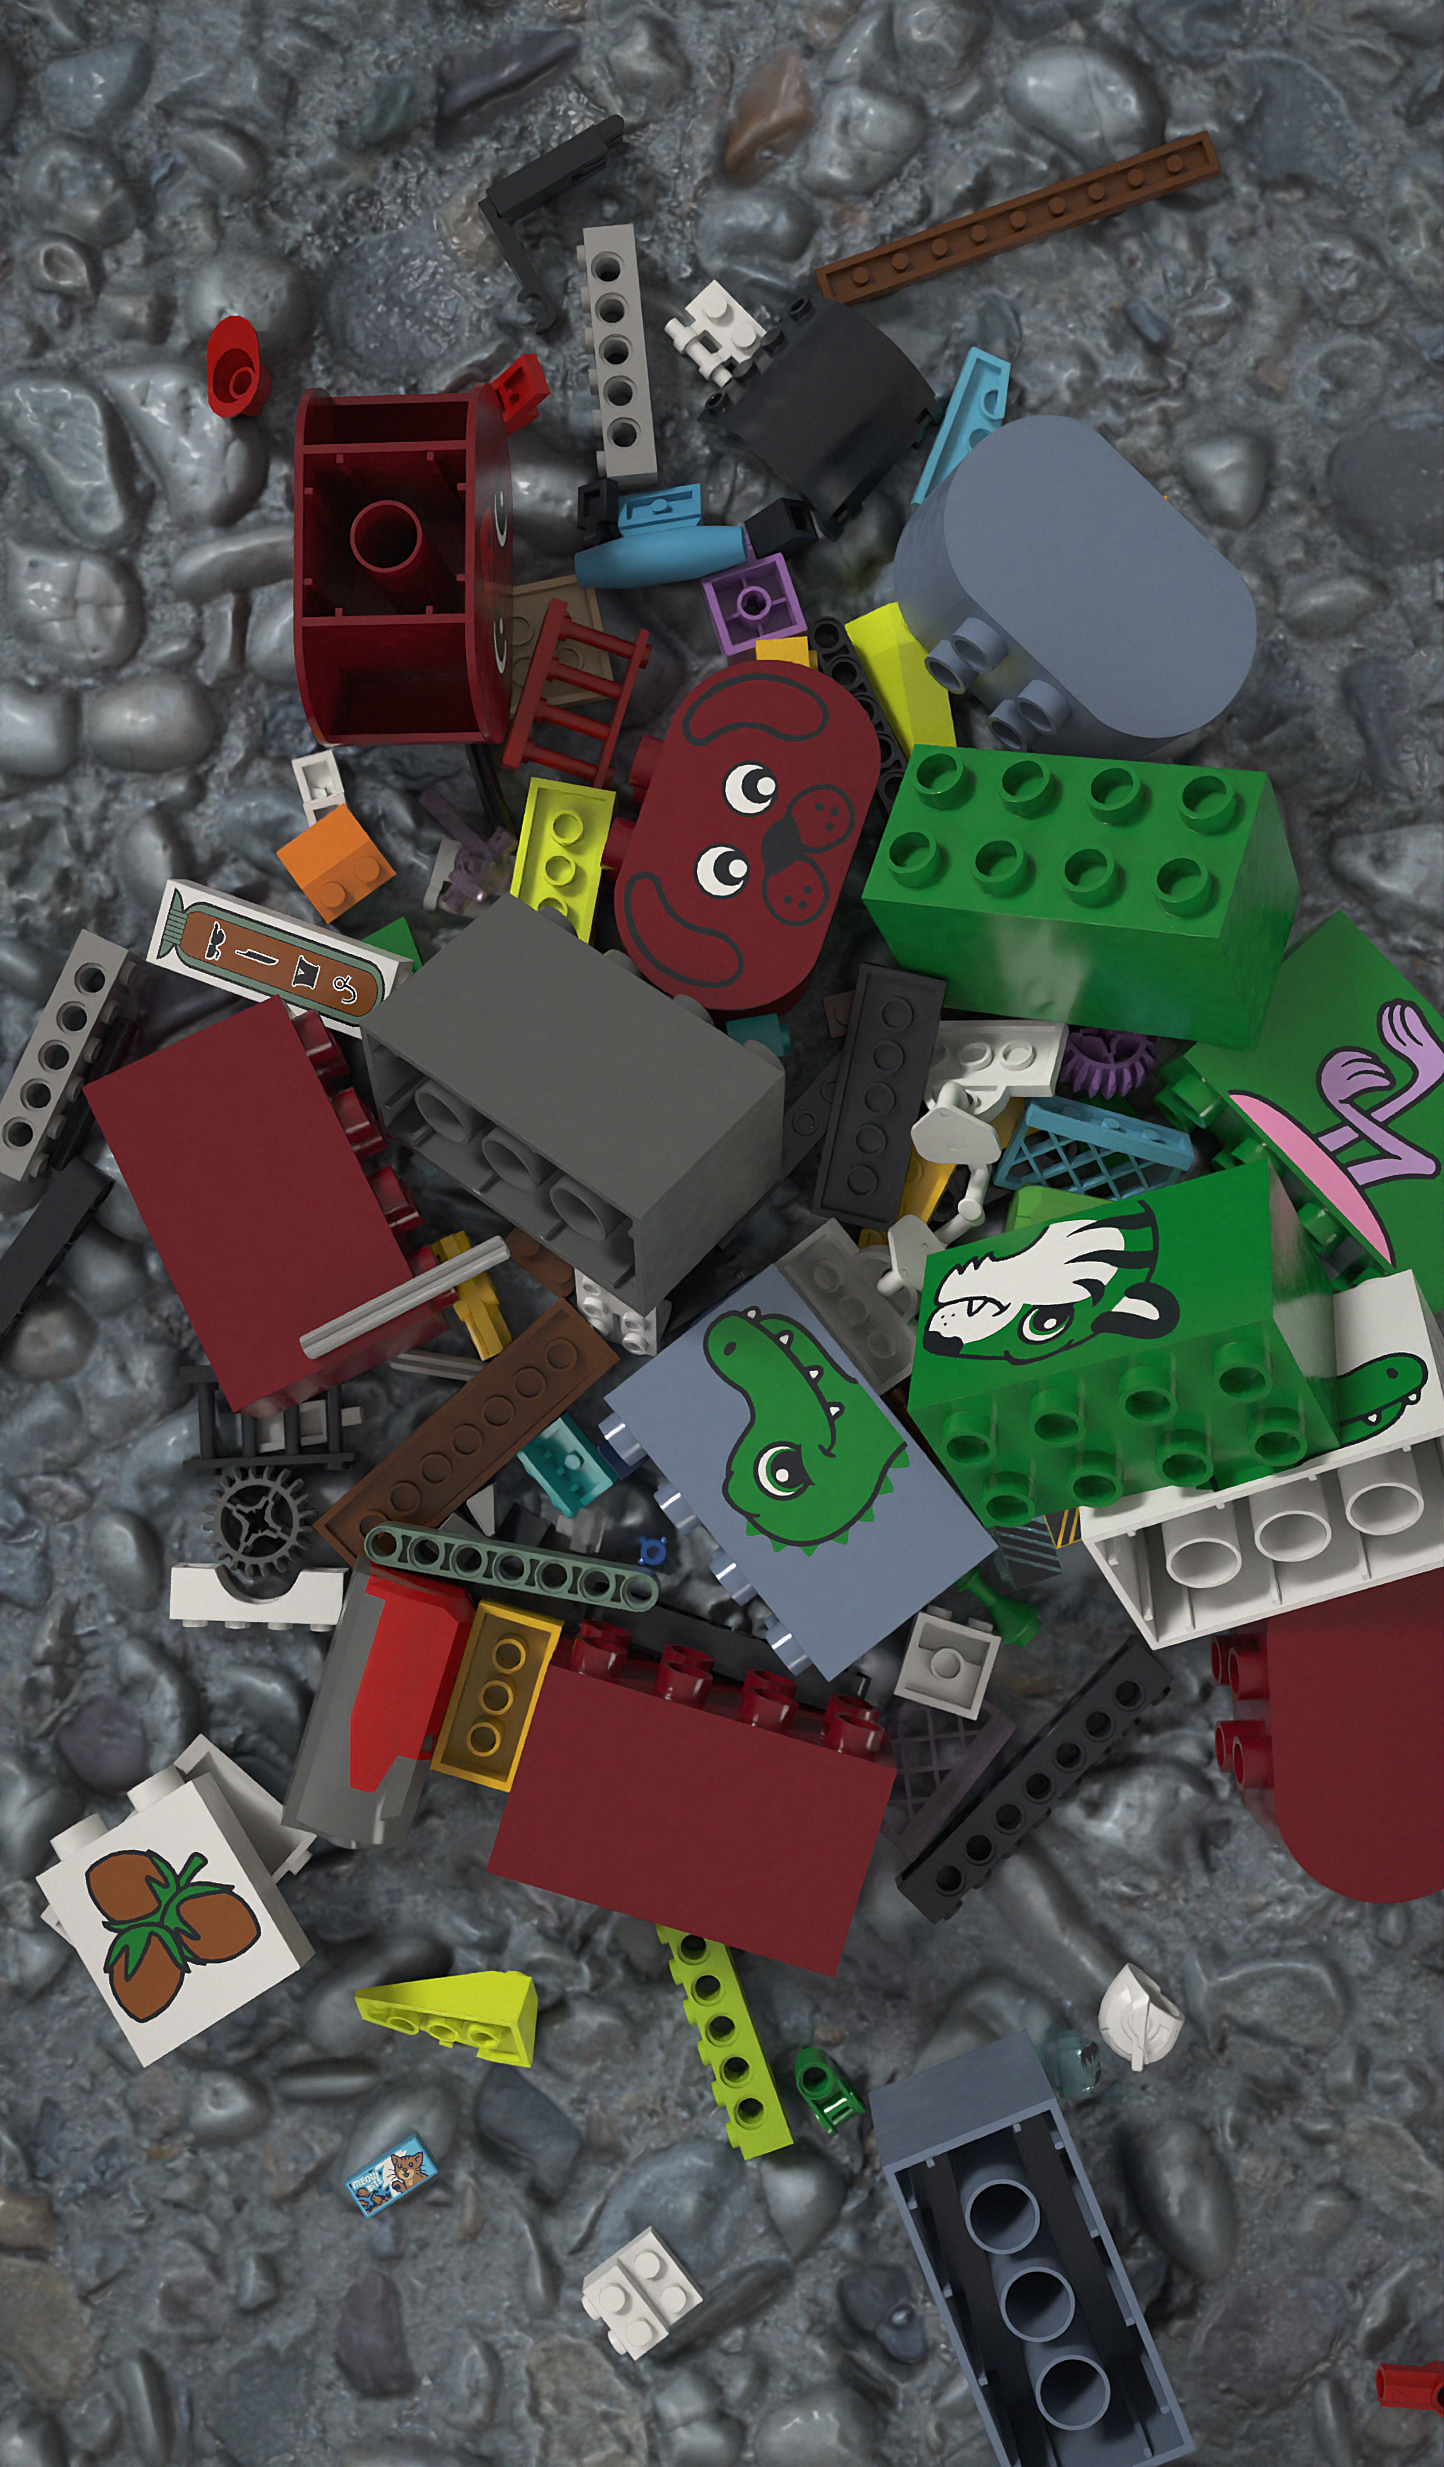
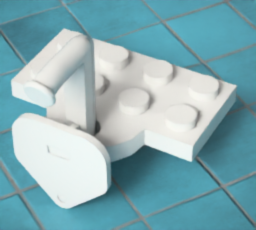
[911,1020,1069,1220]
[774,1210,985,1396]

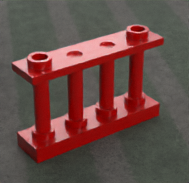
[499,597,652,790]

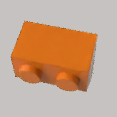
[276,803,396,924]

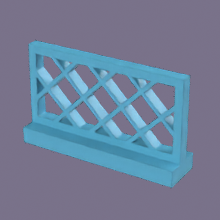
[993,1095,1195,1201]

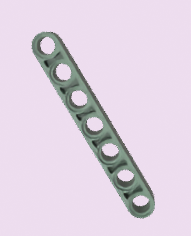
[364,1521,661,1612]

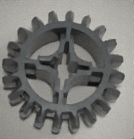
[202,1465,319,1577]

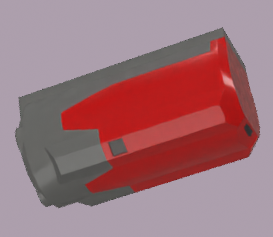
[280,1554,476,1849]

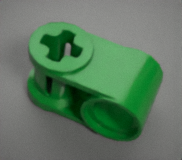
[794,2047,868,2137]

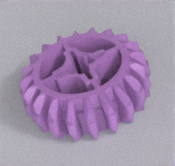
[1059,1024,1158,1100]

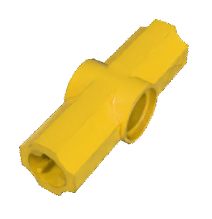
[431,1230,514,1361]

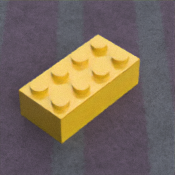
[429,1596,565,1793]

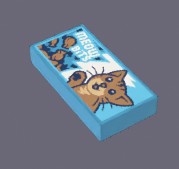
[344,2131,440,2219]

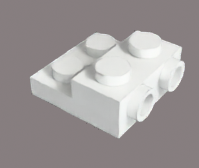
[893,1604,1001,1720]
[581,2225,703,2360]

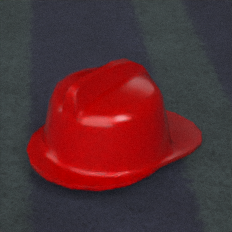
[206,316,273,418]

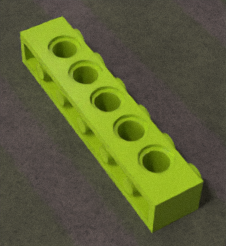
[655,1923,794,2161]

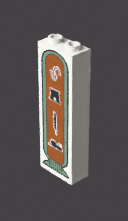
[146,879,414,1039]

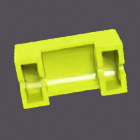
[510,777,619,947]

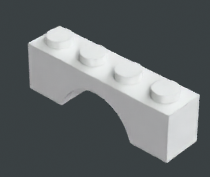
[170,1562,349,1631]

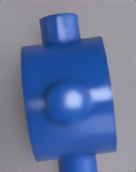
[638,1536,669,1567]

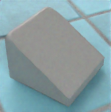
[466,1481,498,1537]

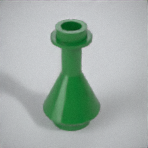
[954,1565,1043,1648]

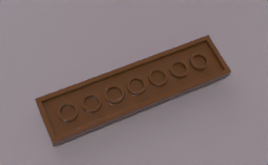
[312,1294,621,1569]

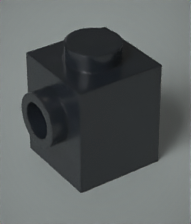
[744,497,819,562]

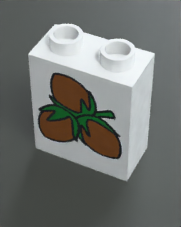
[36,1764,315,2068]

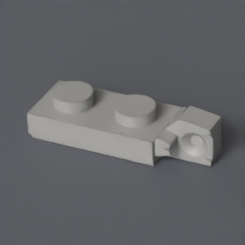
[258,1399,366,1453]

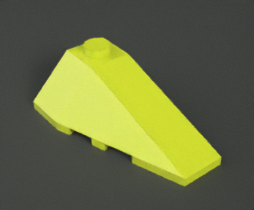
[844,602,957,762]
[354,1971,538,2068]

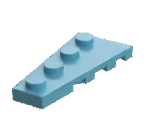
[910,347,1011,509]

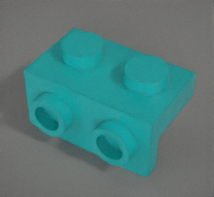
[517,1412,620,1519]

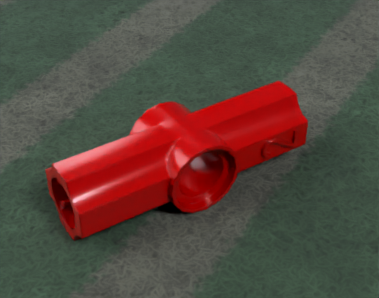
[1375,2361,1444,2417]

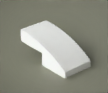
[291,749,351,827]

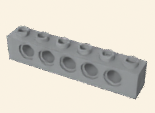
[576,224,659,491]
[0,929,139,1184]

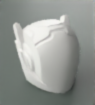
[1098,1963,1185,2072]

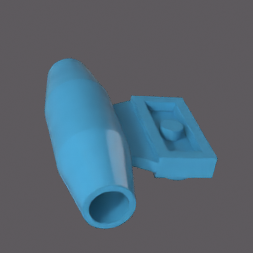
[575,483,748,589]

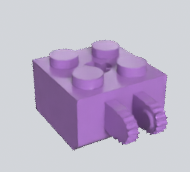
[700,535,808,668]

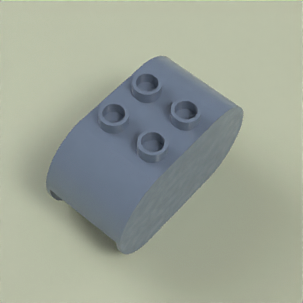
[894,415,1257,761]

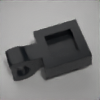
[577,478,619,551]

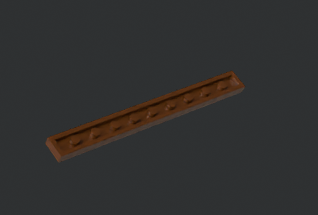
[814,130,1221,308]

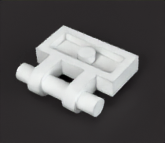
[664,280,767,389]

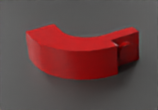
[490,354,551,436]

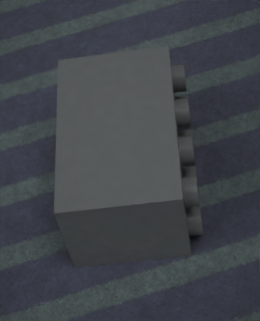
[358,892,785,1318]

